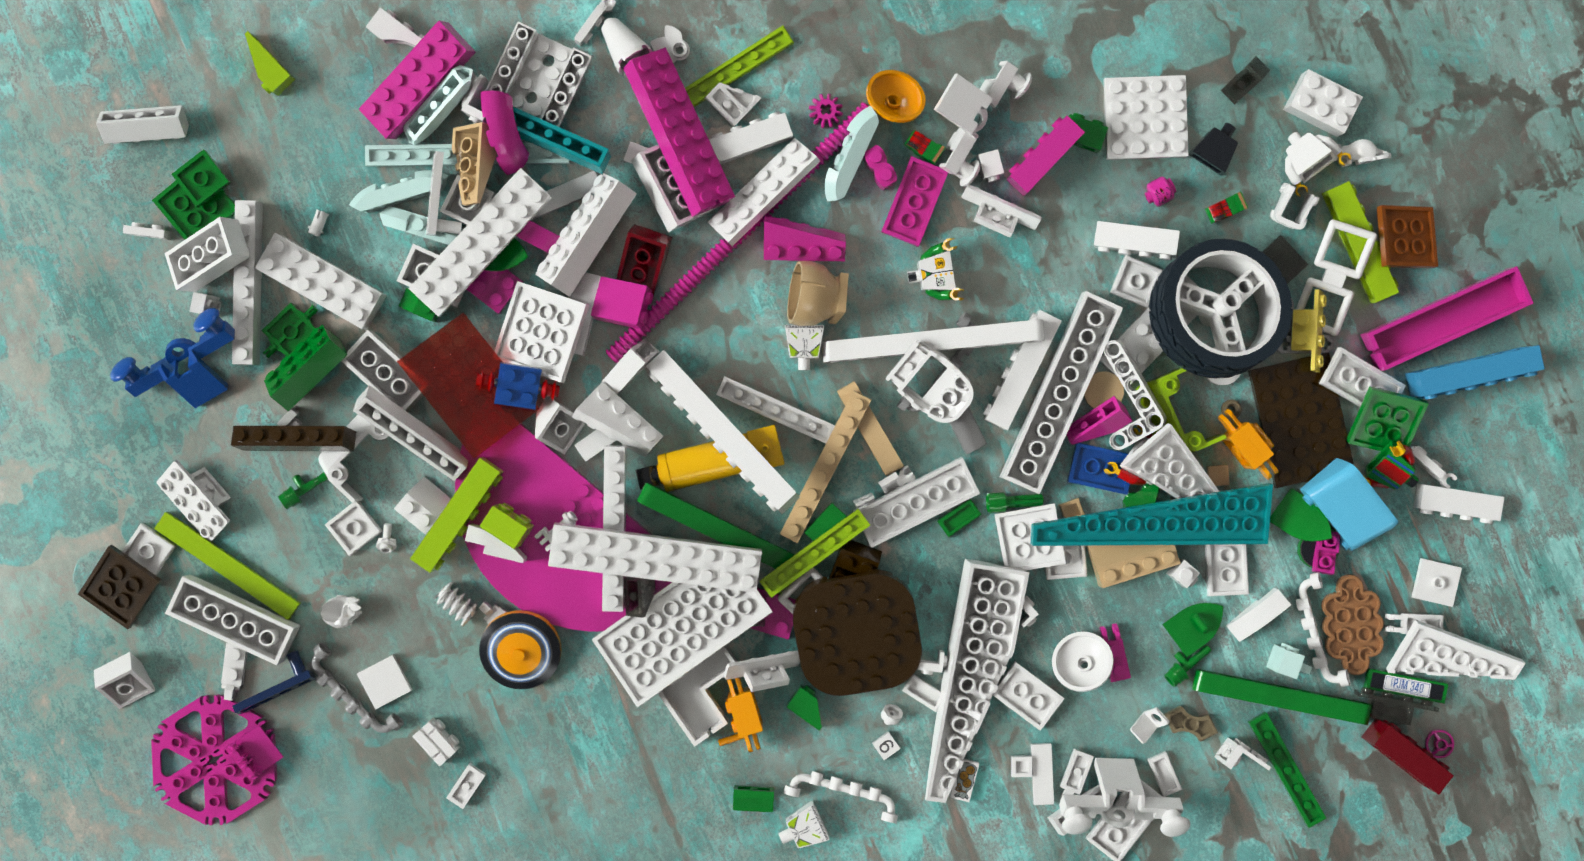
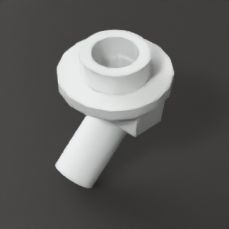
[376,523,397,553]

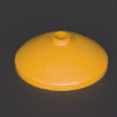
[866,70,926,123]

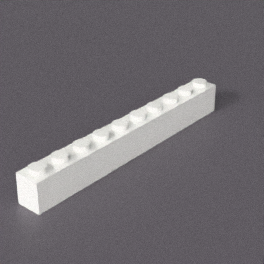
[646,350,800,514]

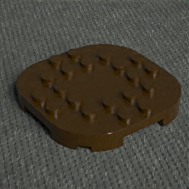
[793,569,922,696]

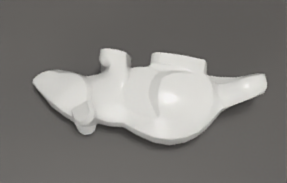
[1334,139,1391,167]

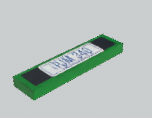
[1363,668,1448,704]

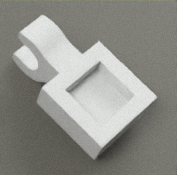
[878,465,915,495]

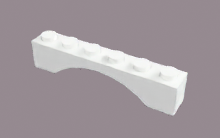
[366,8,478,101]

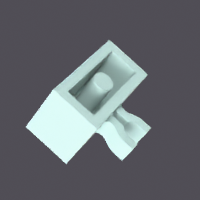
[1266,643,1312,679]

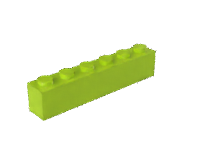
[1321,181,1399,304]
[410,457,503,573]

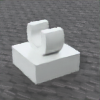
[277,407,302,426]

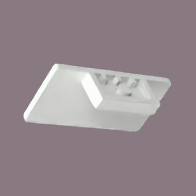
[157,460,231,542]

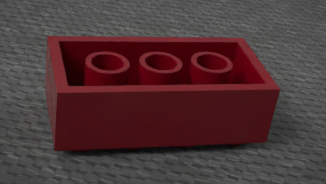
[1361,718,1454,795]

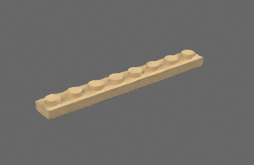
[780,390,872,544]

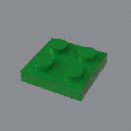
[171,149,231,208]

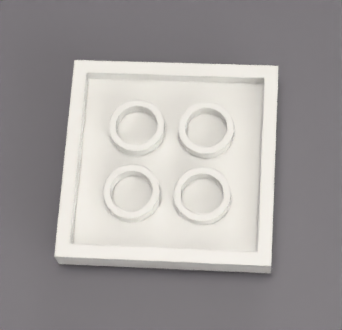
[994,503,1066,571]

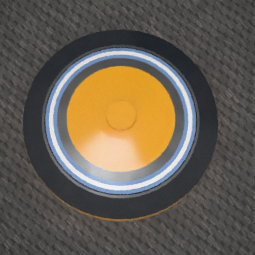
[479,610,562,689]

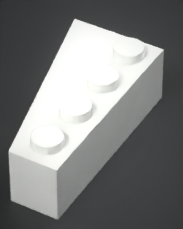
[572,382,663,457]

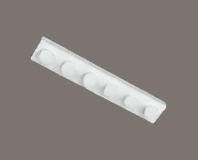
[716,376,835,443]

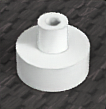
[881,704,903,725]

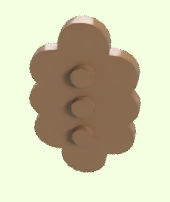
[1321,574,1384,675]

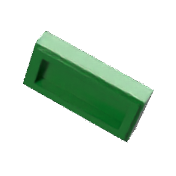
[937,498,982,538]

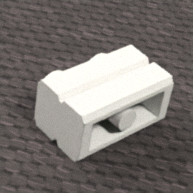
[412,717,460,767]

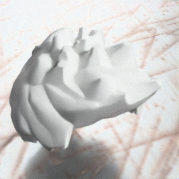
[321,595,362,628]

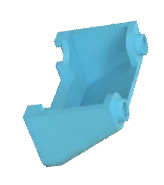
[1300,458,1399,551]

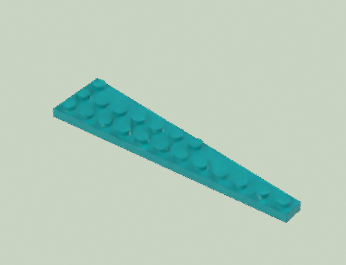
[1030,483,1273,546]

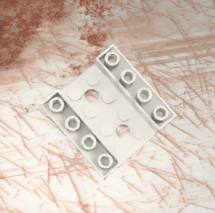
[485,22,592,127]

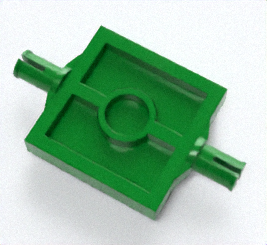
[261,303,319,358]

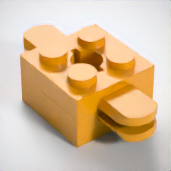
[1218,409,1279,480]
[725,678,763,753]

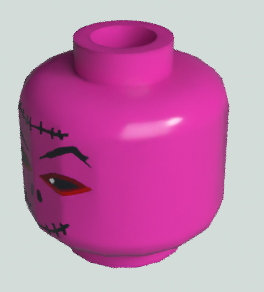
[1144,176,1177,207]

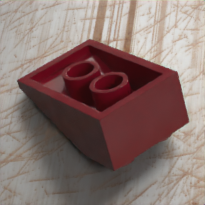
[616,224,672,298]

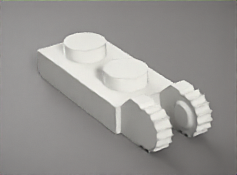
[1384,613,1444,634]

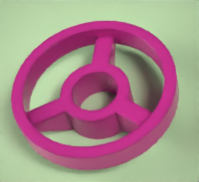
[1425,730,1454,758]

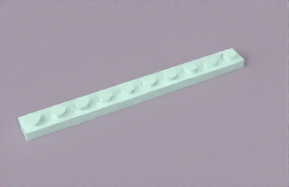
[365,143,570,167]

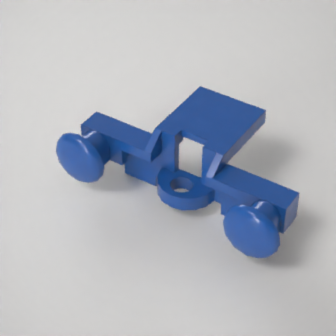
[110,308,235,408]

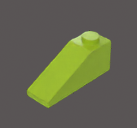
[245,31,296,96]

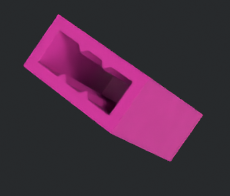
[591,276,653,330]

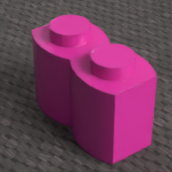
[863,145,897,190]

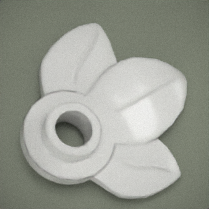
[650,25,690,64]

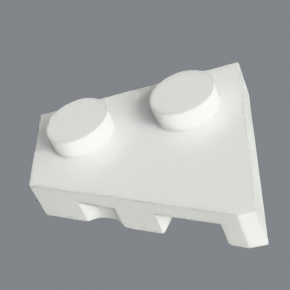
[705,82,761,127]

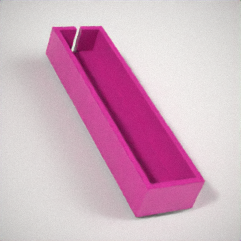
[623,47,735,217]
[1360,266,1534,371]

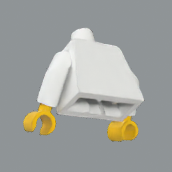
[1285,132,1351,197]

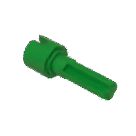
[986,492,1044,513]

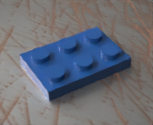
[1067,443,1130,495]

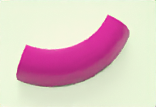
[481,90,529,175]

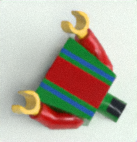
[1364,440,1419,490]

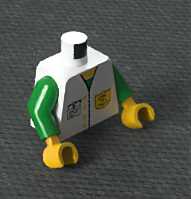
[907,238,964,301]

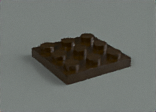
[78,545,162,630]

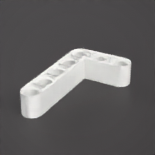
[1104,340,1167,450]

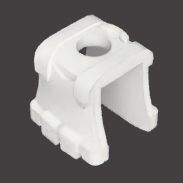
[1270,183,1320,230]

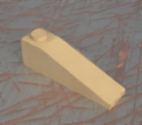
[452,122,497,206]

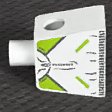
[785,325,824,370]
[778,800,830,848]

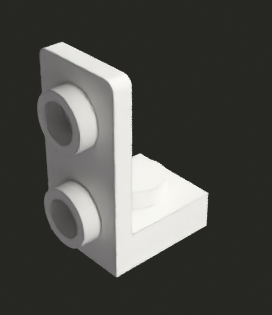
[189,292,221,314]

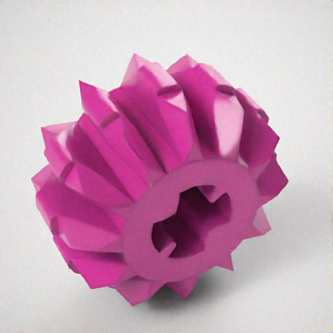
[809,93,843,128]

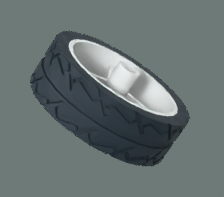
[1149,239,1292,379]

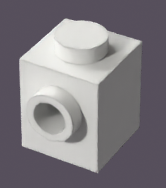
[1166,558,1200,588]

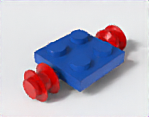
[476,362,560,410]

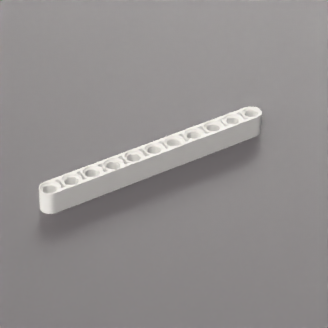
[822,319,1045,363]

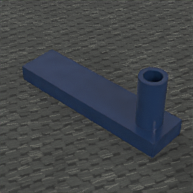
[232,651,316,714]

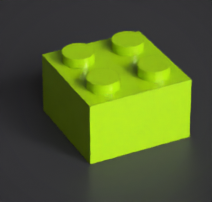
[479,503,534,549]

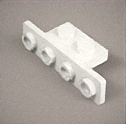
[962,185,1042,237]
[724,650,800,692]

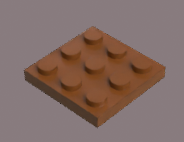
[1377,205,1438,268]

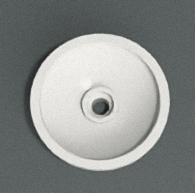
[1052,632,1114,692]

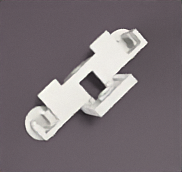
[934,61,1032,187]
[1059,758,1191,837]

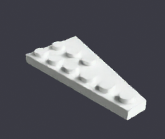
[1122,423,1220,499]
[1386,619,1526,680]

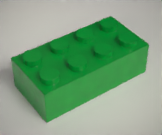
[264,324,348,412]

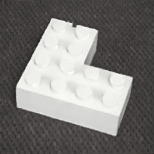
[658,645,738,747]

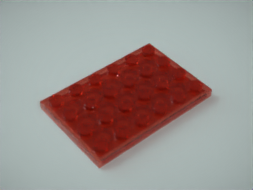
[397,312,539,459]

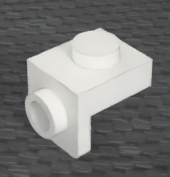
[1020,596,1039,628]
[917,650,947,675]

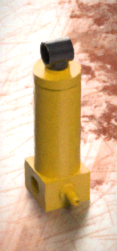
[635,424,785,492]

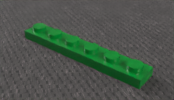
[1248,712,1326,828]

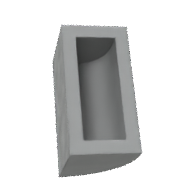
[949,407,987,454]

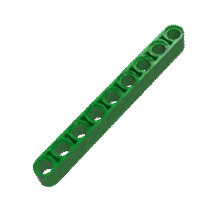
[637,482,795,569]
[1192,669,1372,725]

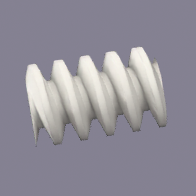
[434,582,478,627]

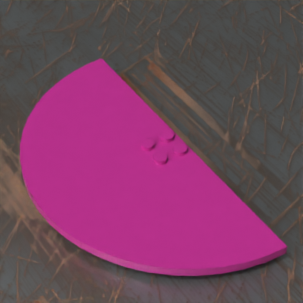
[455,397,672,632]

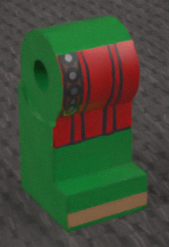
[904,130,946,165]
[1205,191,1248,224]

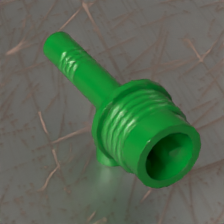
[278,472,328,509]
[1164,645,1211,687]

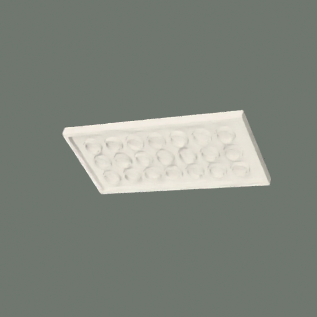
[592,582,773,707]

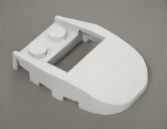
[885,340,974,423]

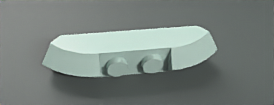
[403,65,473,145]
[825,106,879,201]
[349,170,448,214]
[379,206,464,245]

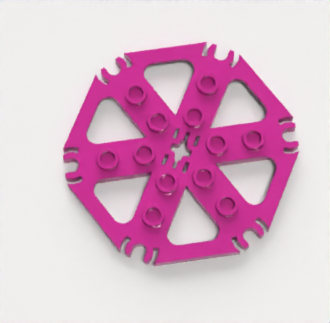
[151,694,277,825]

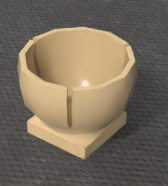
[787,261,849,326]

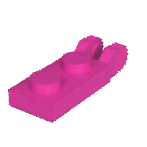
[1099,623,1131,683]

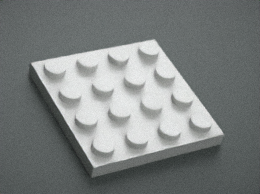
[1103,75,1188,160]
[492,281,590,383]

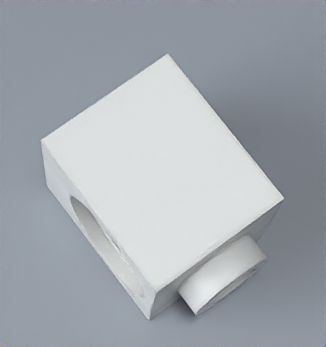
[976,149,1004,183]

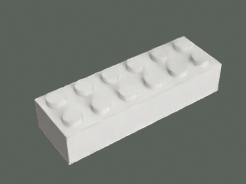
[535,173,637,297]
[255,233,387,330]
[165,574,301,665]

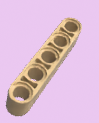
[837,381,904,477]

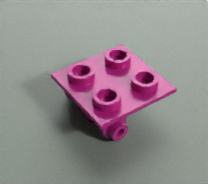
[225,725,284,781]

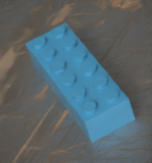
[1405,345,1545,400]

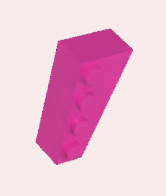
[1006,116,1085,196]
[764,214,846,262]

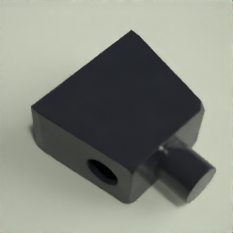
[1188,123,1238,175]

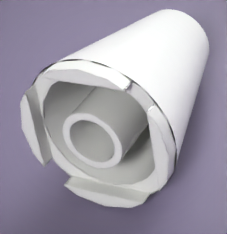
[601,18,653,76]

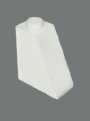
[602,338,659,395]

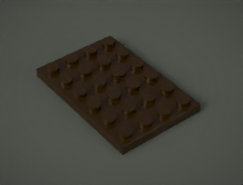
[1248,352,1354,488]

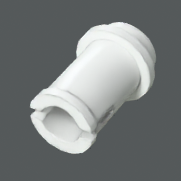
[308,210,329,237]

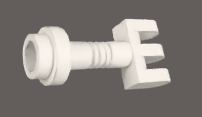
[534,511,578,552]

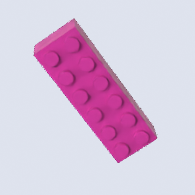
[359,20,476,139]

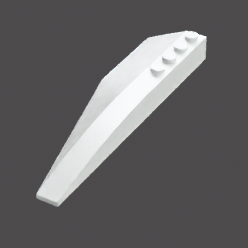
[925,559,1030,803]

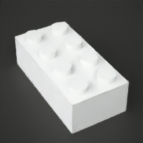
[165,217,250,292]
[342,330,433,412]

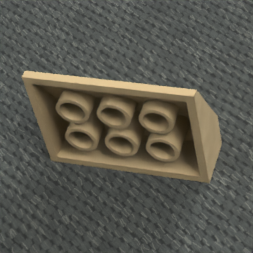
[1086,545,1181,588]

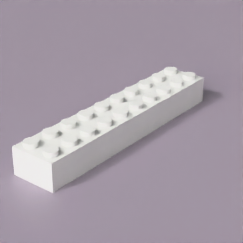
[999,291,1123,494]
[548,522,762,593]

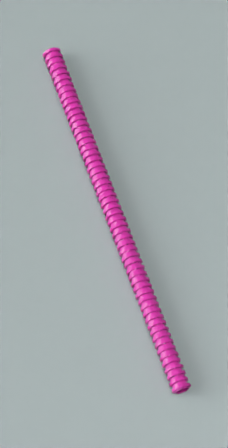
[605,102,869,363]

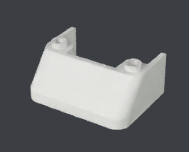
[319,415,388,503]

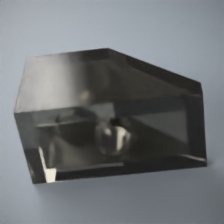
[1221,56,1270,105]
[623,576,656,618]

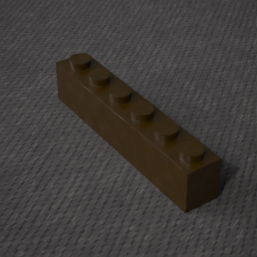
[231,426,356,452]

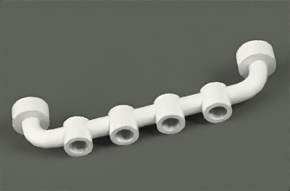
[1296,572,1351,687]
[783,771,898,824]

